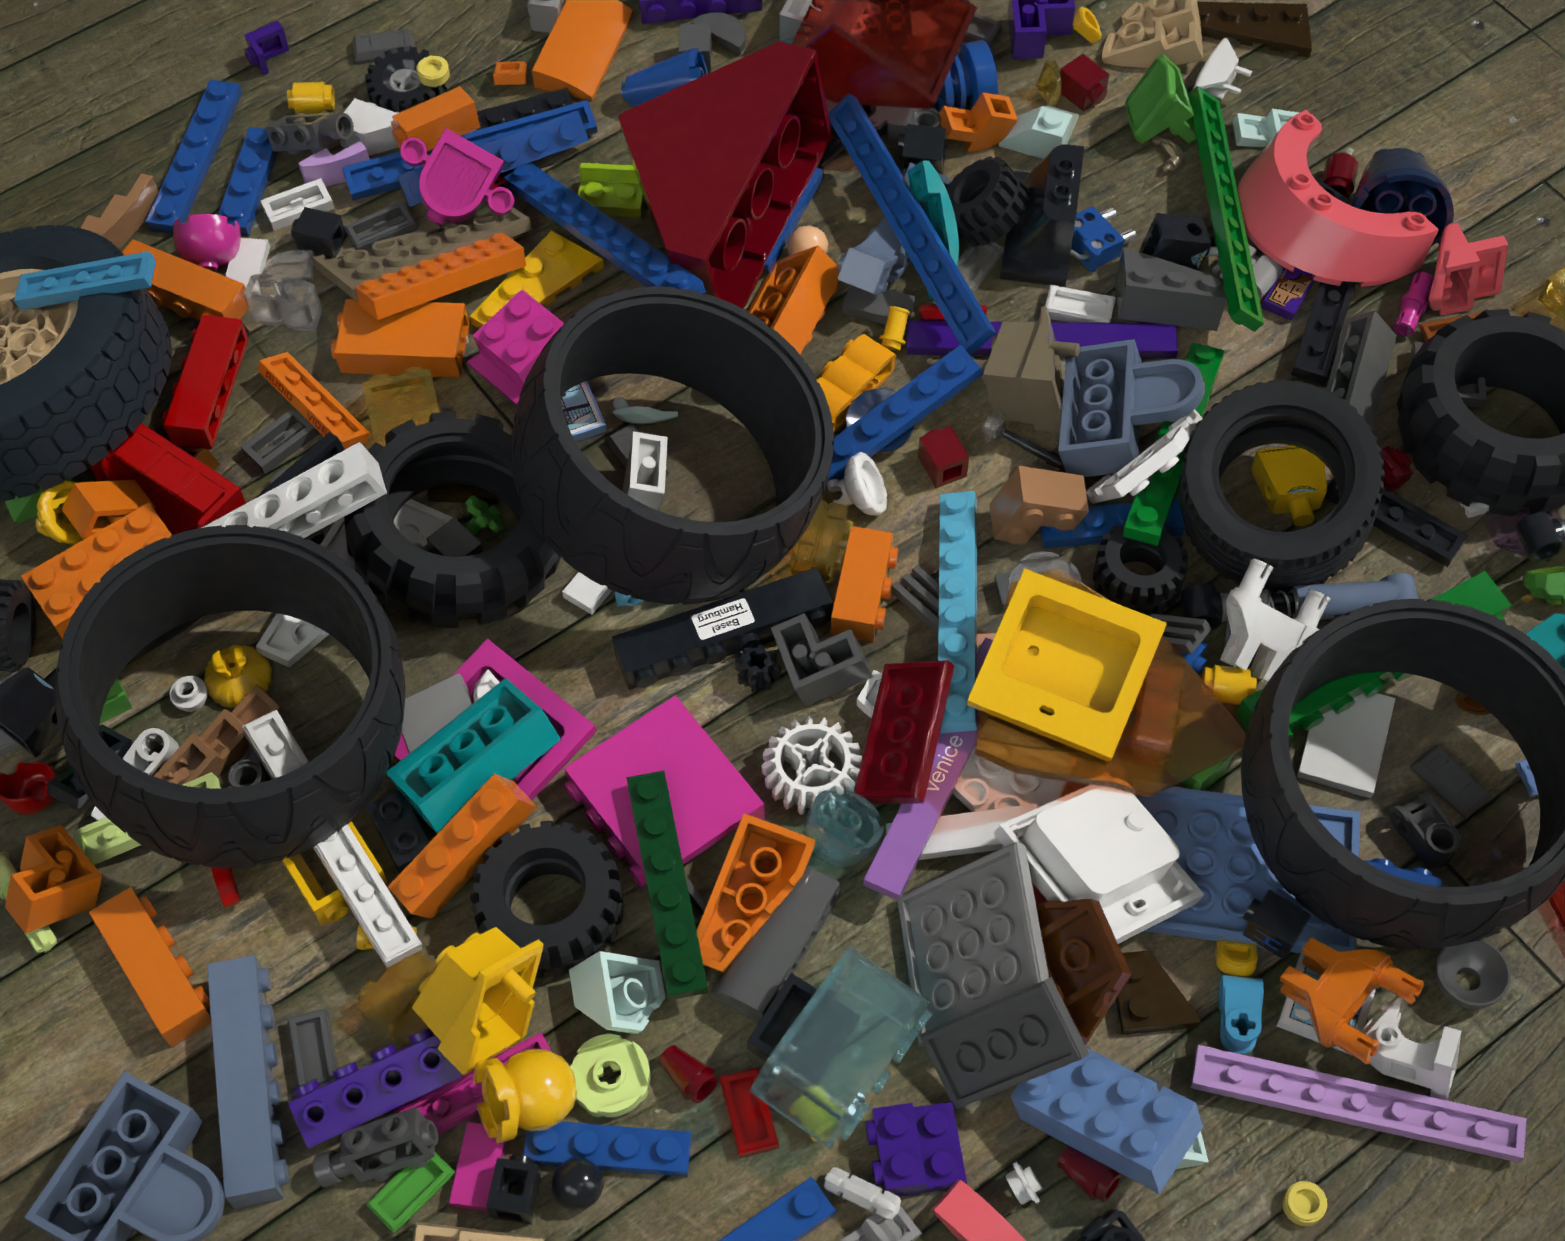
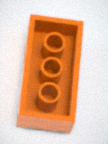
[21,502,172,640]

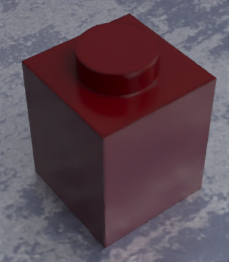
[1057,53,1109,112]
[918,426,969,488]

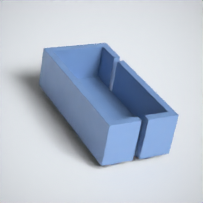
[1011,1047,1203,1194]

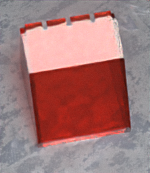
[791,0,977,109]

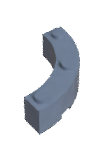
[837,163,952,294]

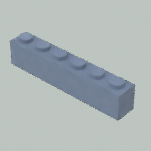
[207,955,289,1209]

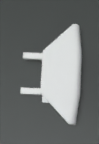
[1193,38,1252,99]

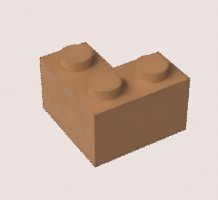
[989,466,1089,544]

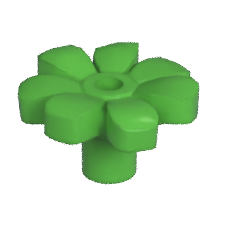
[465,495,504,535]

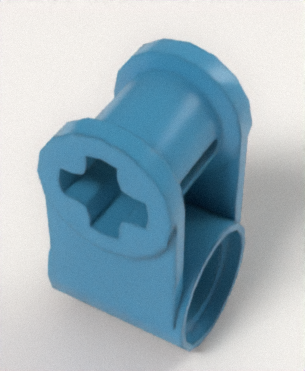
[1218,975,1264,1055]

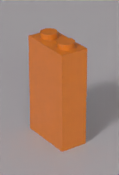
[331,299,470,378]

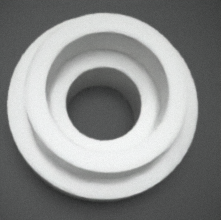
[170,676,208,712]

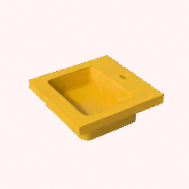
[967,568,1167,763]

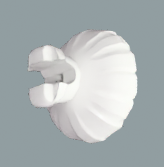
[827,452,887,516]

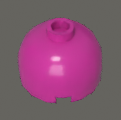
[173,214,241,272]

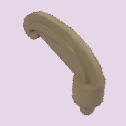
[1152,136,1184,172]

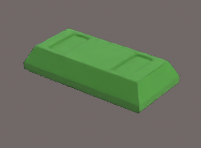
[366,1152,456,1234]

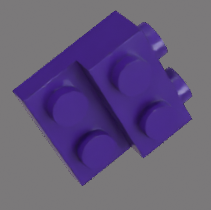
[865,1102,967,1196]

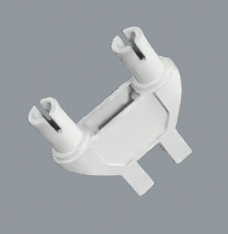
[1220,558,1331,682]

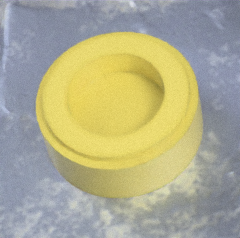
[417,56,450,87]
[1283,1181,1327,1226]

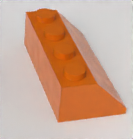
[747,245,840,355]

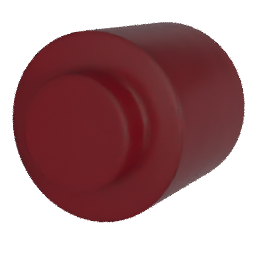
[1322,153,1359,198]

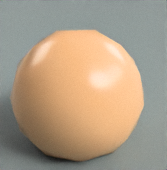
[787,225,829,256]

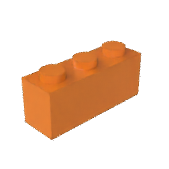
[831,526,899,643]

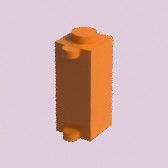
[391,86,480,151]

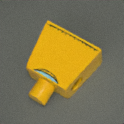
[1251,446,1327,526]

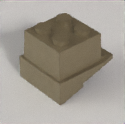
[981,307,1080,433]

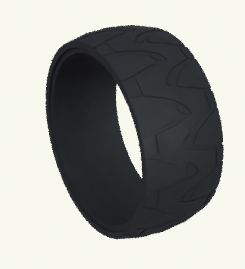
[512,286,834,605]
[54,525,405,868]
[1241,599,1565,950]

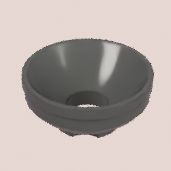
[1435,939,1511,1010]

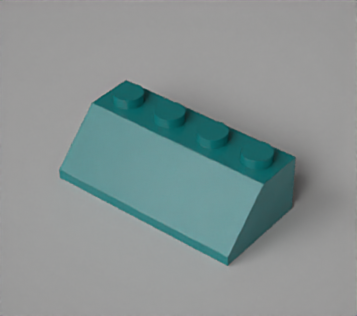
[386,678,561,834]

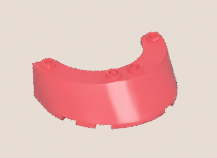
[1237,110,1439,287]

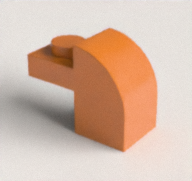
[939,92,1018,152]

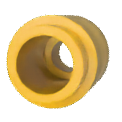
[287,81,335,115]
[1200,664,1257,705]

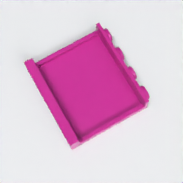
[564,695,765,888]

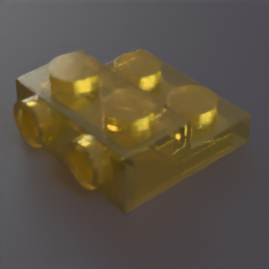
[362,367,440,446]
[357,952,438,1046]

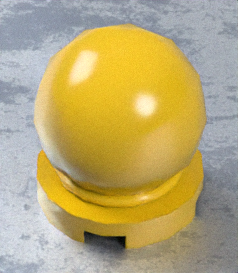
[473,1049,577,1143]

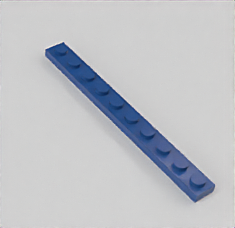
[828,93,996,355]
[504,162,706,294]

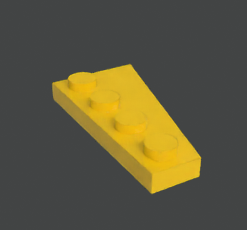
[470,230,604,329]

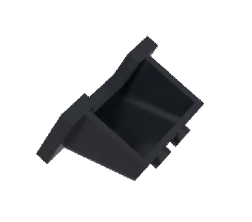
[1000,144,1085,287]

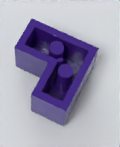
[1008,0,1075,59]

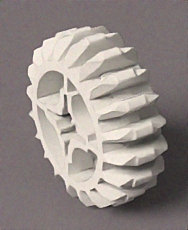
[762,716,862,816]

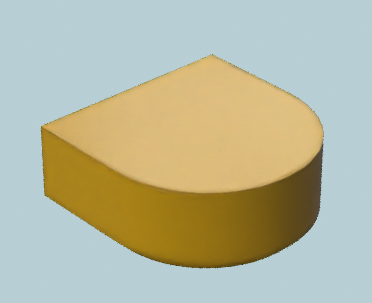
[1073,7,1101,44]
[1215,940,1258,977]

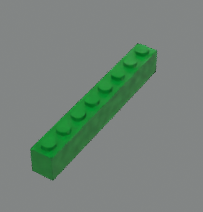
[1236,571,1511,740]

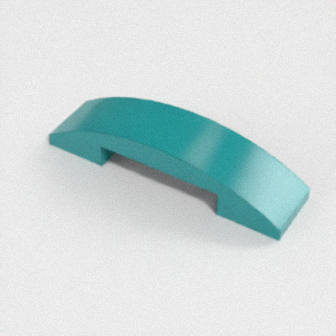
[907,161,959,300]

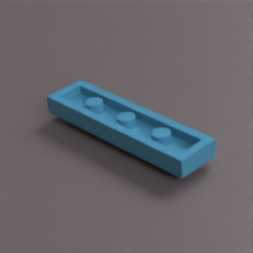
[14,251,156,310]

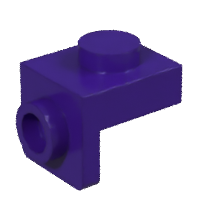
[244,20,289,75]

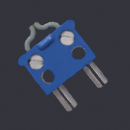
[1070,206,1137,272]

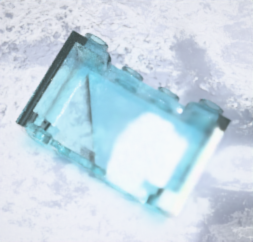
[749,945,933,1149]

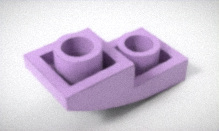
[299,141,370,186]

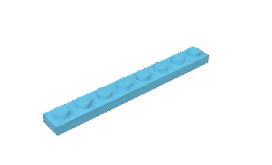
[938,490,977,734]

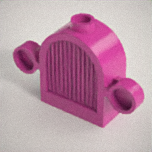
[400,128,514,226]

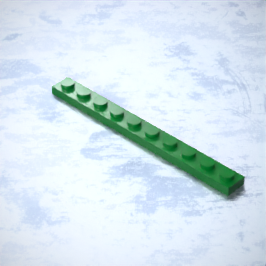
[1188,86,1264,332]

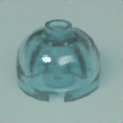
[804,790,884,867]

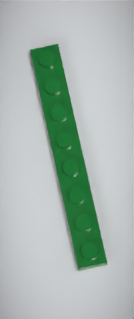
[1123,342,1225,546]

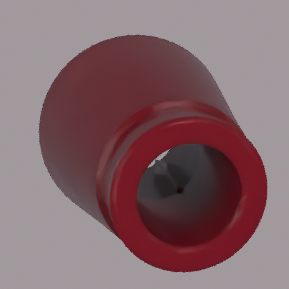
[659,1045,718,1103]
[1057,1146,1122,1203]

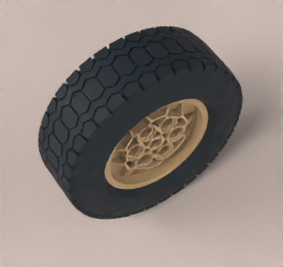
[0,225,172,502]

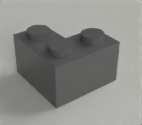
[771,613,873,706]

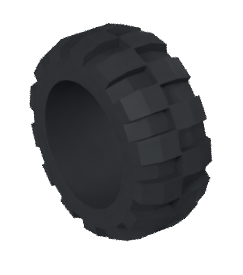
[1397,309,1565,516]

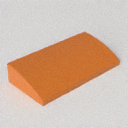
[532,0,634,102]

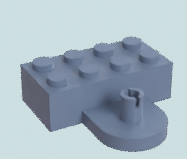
[1058,339,1205,477]
[24,1071,225,1241]

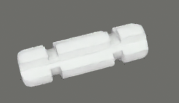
[824,1167,901,1220]

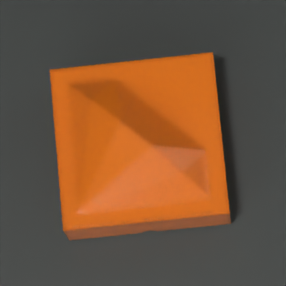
[493,61,527,86]

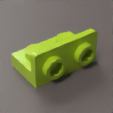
[578,163,644,217]

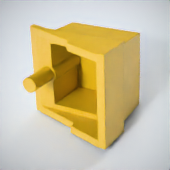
[412,927,544,1075]

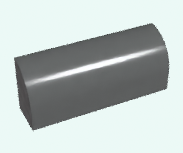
[708,867,840,1024]

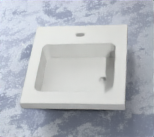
[994,778,1204,944]

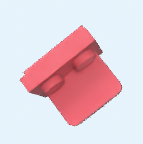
[1428,222,1509,316]

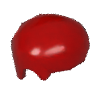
[0,761,58,815]

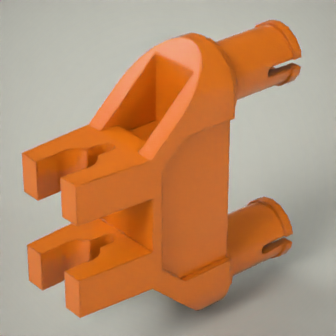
[1280,937,1424,1065]

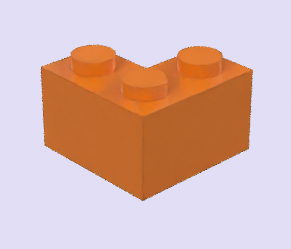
[5,825,103,934]

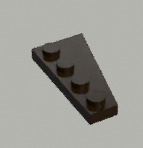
[1197,2,1312,58]

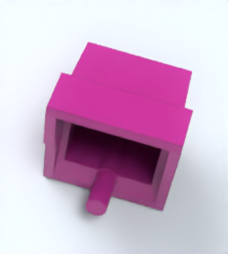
[466,289,564,406]

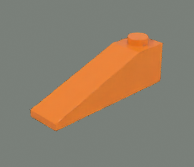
[697,813,817,973]

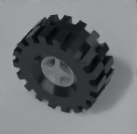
[365,47,447,113]

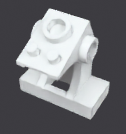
[1362,997,1461,1100]

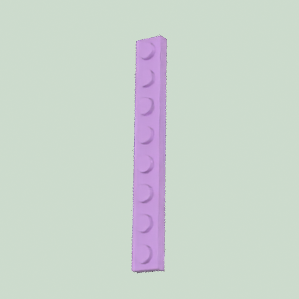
[1190,1045,1527,1163]

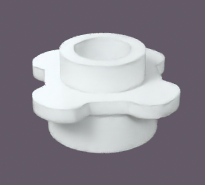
[1005,1162,1042,1205]

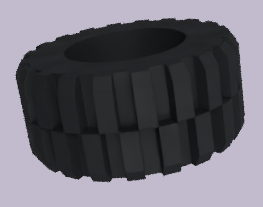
[470,821,623,978]

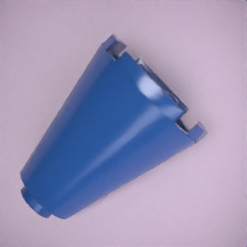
[621,48,708,107]

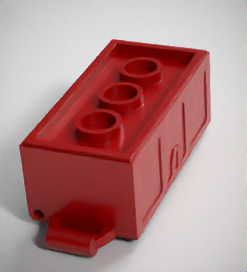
[88,423,246,535]

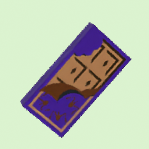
[1262,267,1316,321]

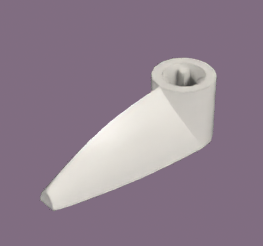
[91,728,179,820]

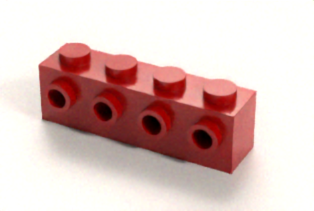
[162,315,249,449]

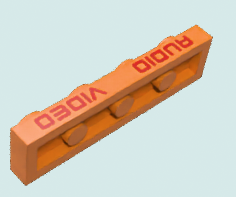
[258,352,370,450]

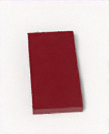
[852,660,955,805]

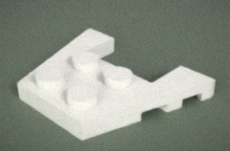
[1086,409,1202,504]

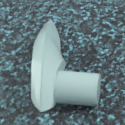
[612,397,678,424]

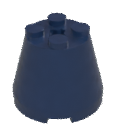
[1351,148,1454,246]

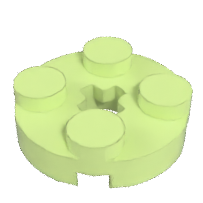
[570,1034,651,1117]

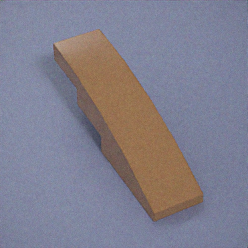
[80,173,159,249]
[153,684,286,785]

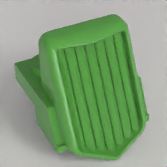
[1125,53,1197,144]

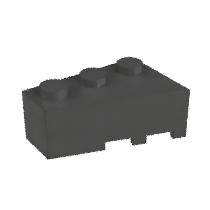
[1115,247,1227,331]

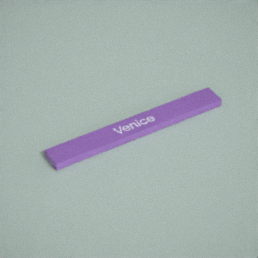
[863,637,993,901]

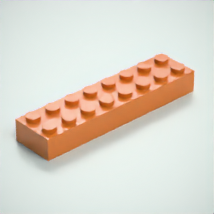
[355,233,526,320]

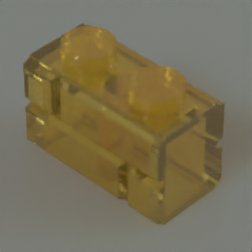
[791,500,854,583]

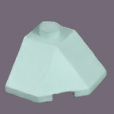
[999,106,1079,159]
[569,951,665,1034]

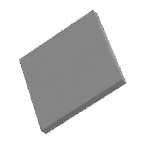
[898,842,1049,1047]

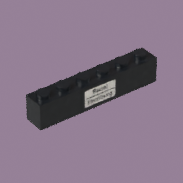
[612,567,833,690]

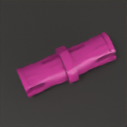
[1393,272,1434,337]

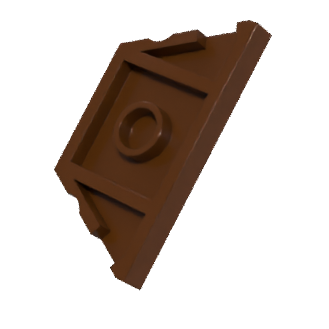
[1036,899,1131,1045]

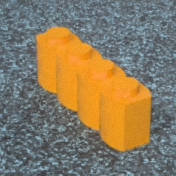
[817,334,896,433]

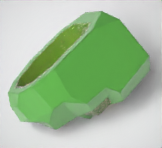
[1523,566,1565,606]

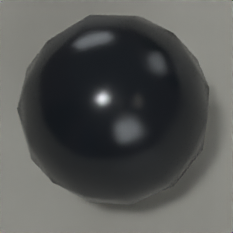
[551,1157,604,1210]

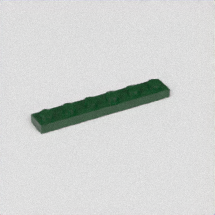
[626,771,708,1001]

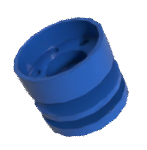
[927,40,998,112]

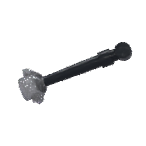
[981,411,1066,473]

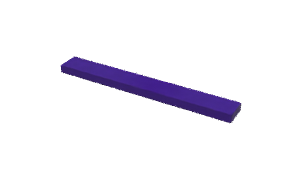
[907,320,1178,358]

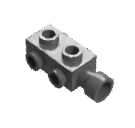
[265,111,354,155]
[313,1107,439,1188]

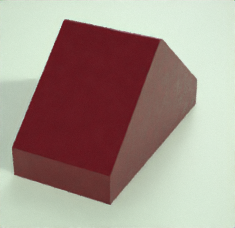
[618,41,833,309]

